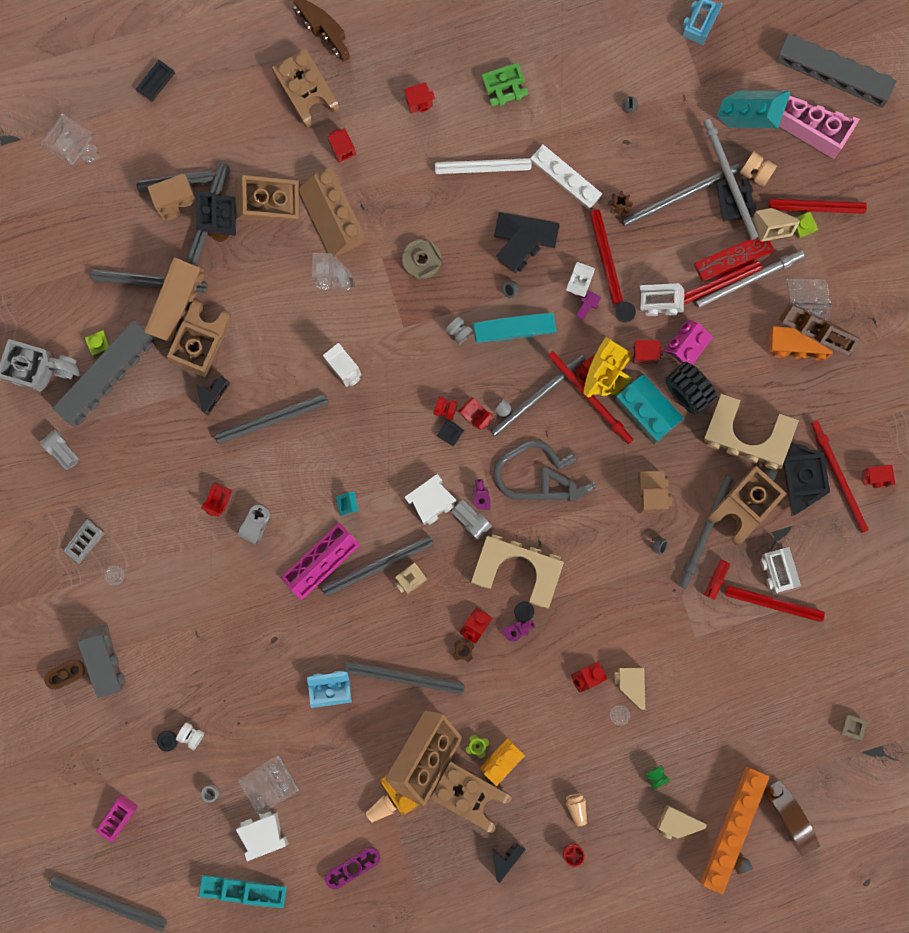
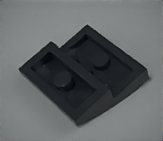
[196,192,236,236]

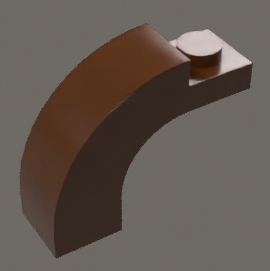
[763,780,820,857]

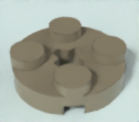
[402,239,442,280]

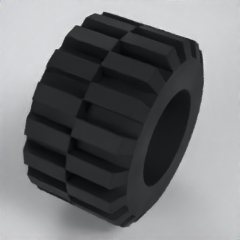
[665,361,717,416]

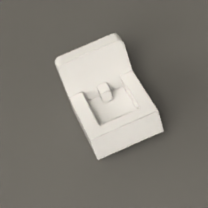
[566,262,595,297]

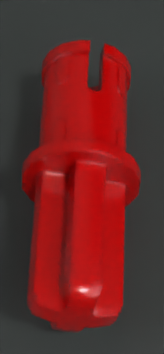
[703,560,730,600]

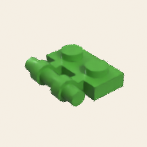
[482,63,529,107]

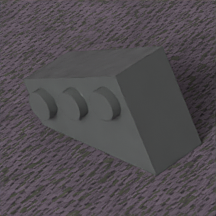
[78,623,125,698]

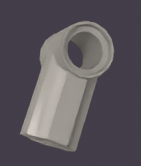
[39,429,79,470]
[451,500,492,540]

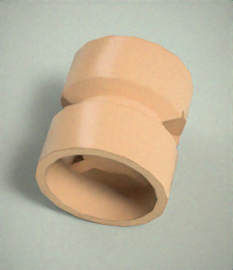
[740,151,777,187]

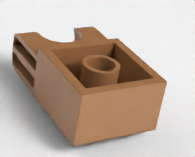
[272,49,339,127]
[167,299,231,378]
[708,466,787,545]
[430,761,512,833]

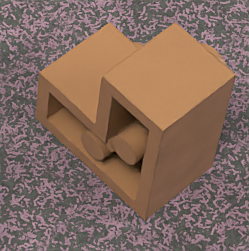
[148,173,196,220]
[638,471,672,514]

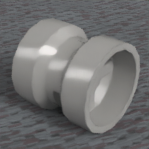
[446,317,473,345]

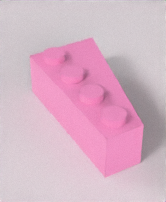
[779,96,860,159]

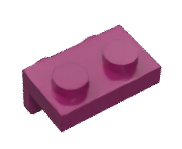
[665,320,713,365]

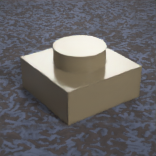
[840,715,868,741]

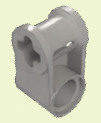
[238,505,270,545]

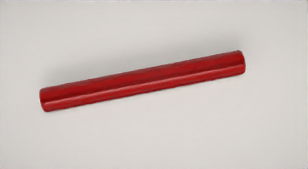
[768,198,867,214]
[590,209,623,304]
[670,260,762,305]
[725,586,825,622]

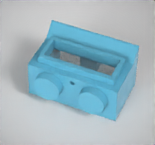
[682,0,723,46]

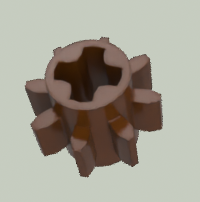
[608,191,633,217]

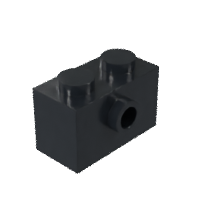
[496,226,541,274]

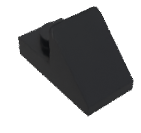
[197,376,231,416]
[493,842,525,883]

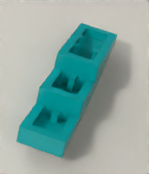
[472,313,557,343]
[198,875,287,908]

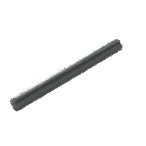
[185,162,229,266]
[90,269,207,293]
[215,394,329,444]
[322,536,434,596]
[344,662,465,694]
[49,877,167,931]

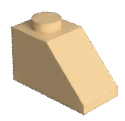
[752,208,800,242]
[614,668,645,710]
[656,805,707,840]

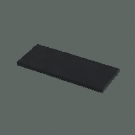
[494,212,560,248]

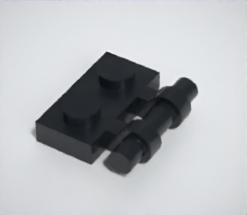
[716,178,757,222]

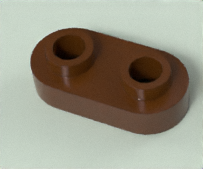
[44,660,85,690]

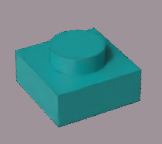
[336,492,358,516]

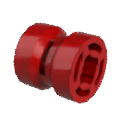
[433,396,458,420]
[563,843,585,867]

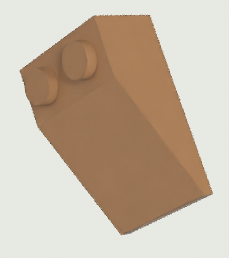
[235,175,299,221]

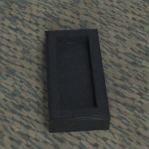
[135,60,175,102]

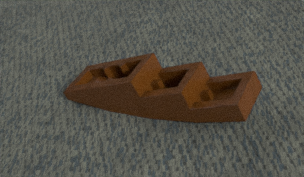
[779,302,861,356]

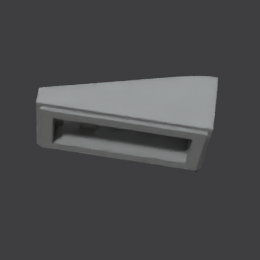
[64,519,105,564]

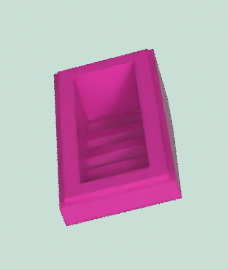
[96,795,138,843]

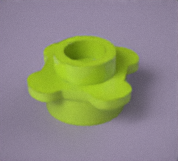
[466,735,489,758]

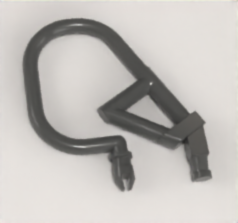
[494,441,597,502]

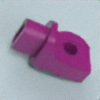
[576,290,601,320]
[473,479,490,510]
[502,620,535,642]

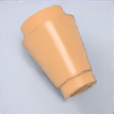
[566,793,587,826]
[366,795,398,823]

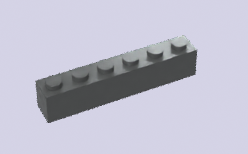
[776,34,897,108]
[52,320,155,427]

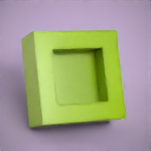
[795,212,818,238]
[85,330,110,357]

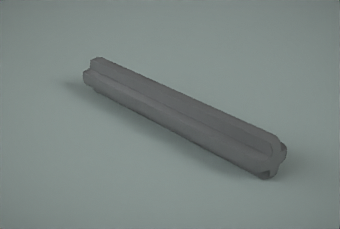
[136,170,214,192]

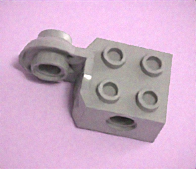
[0,339,80,392]

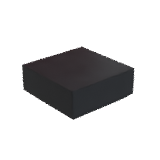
[437,419,464,447]

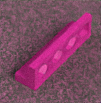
[281,523,360,600]

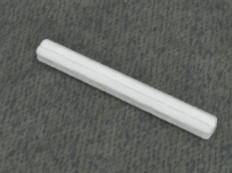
[435,158,531,174]

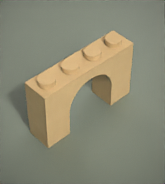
[705,394,799,470]
[471,534,564,609]

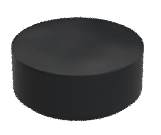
[615,302,636,323]
[514,601,534,622]
[157,731,178,752]

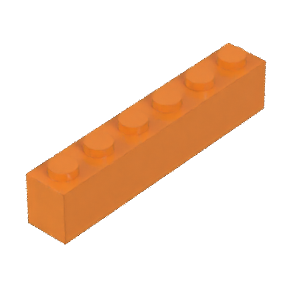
[700,767,769,894]

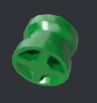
[644,765,670,790]

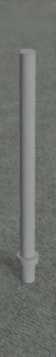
[703,119,759,240]

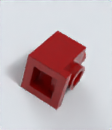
[862,464,896,488]

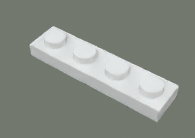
[530,145,602,210]

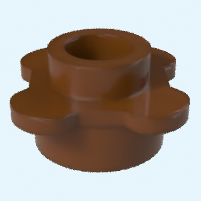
[453,640,474,662]

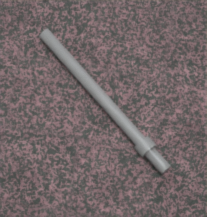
[695,250,805,308]

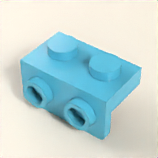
[307,671,352,708]

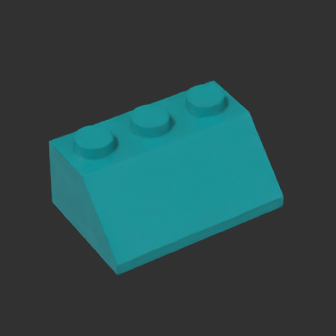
[717,91,790,129]
[614,374,684,445]

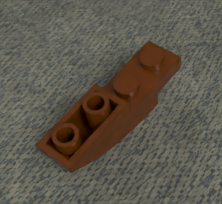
[292,0,350,62]

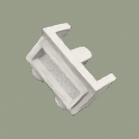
[640,283,684,316]
[760,547,801,594]

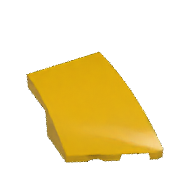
[584,337,633,397]

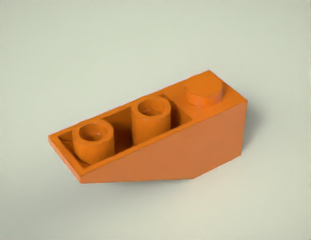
[768,326,833,361]

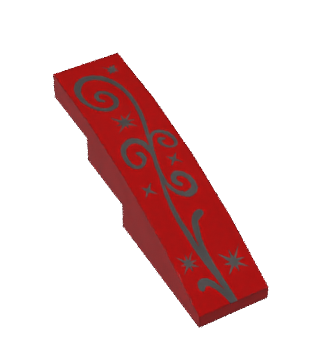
[693,238,775,282]

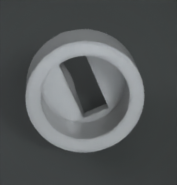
[494,399,511,417]
[201,785,219,803]

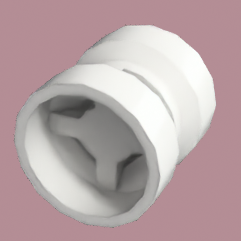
[176,722,204,751]

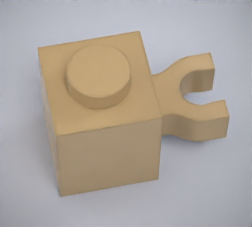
[395,563,427,594]

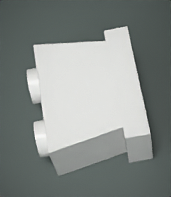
[323,343,361,387]
[405,474,456,525]
[236,811,289,861]

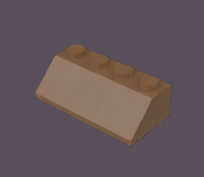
[299,167,366,259]
[145,257,205,342]
[385,711,462,807]

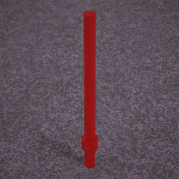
[547,351,634,444]
[810,420,869,533]

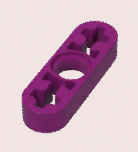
[325,847,380,889]

